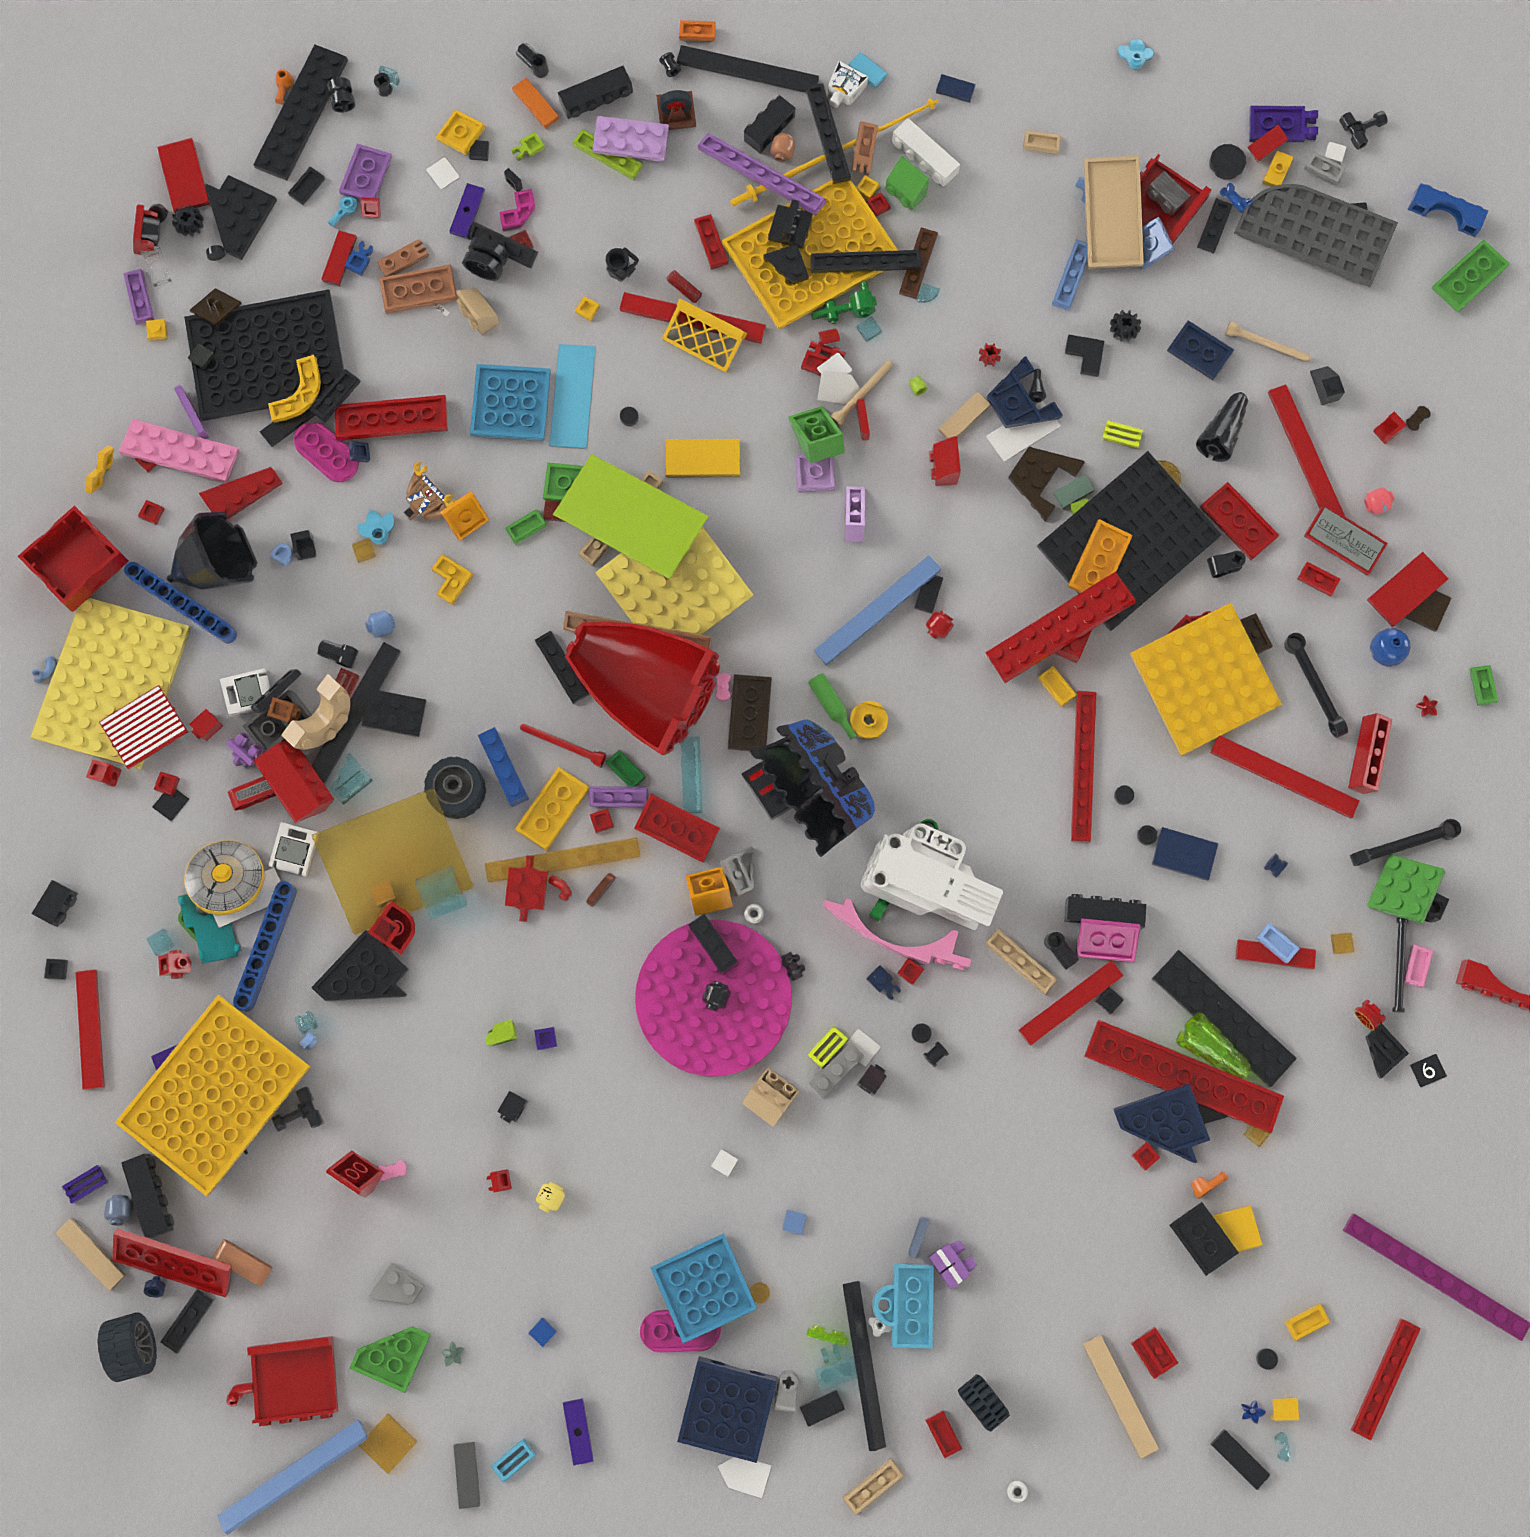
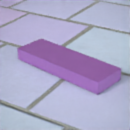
[123,269,155,325]
[174,385,209,439]
[590,786,648,807]

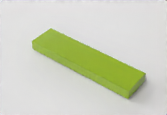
[573,129,643,181]

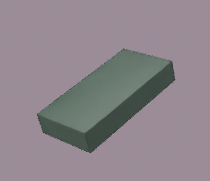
[1053,474,1095,509]

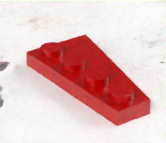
[199,467,283,519]

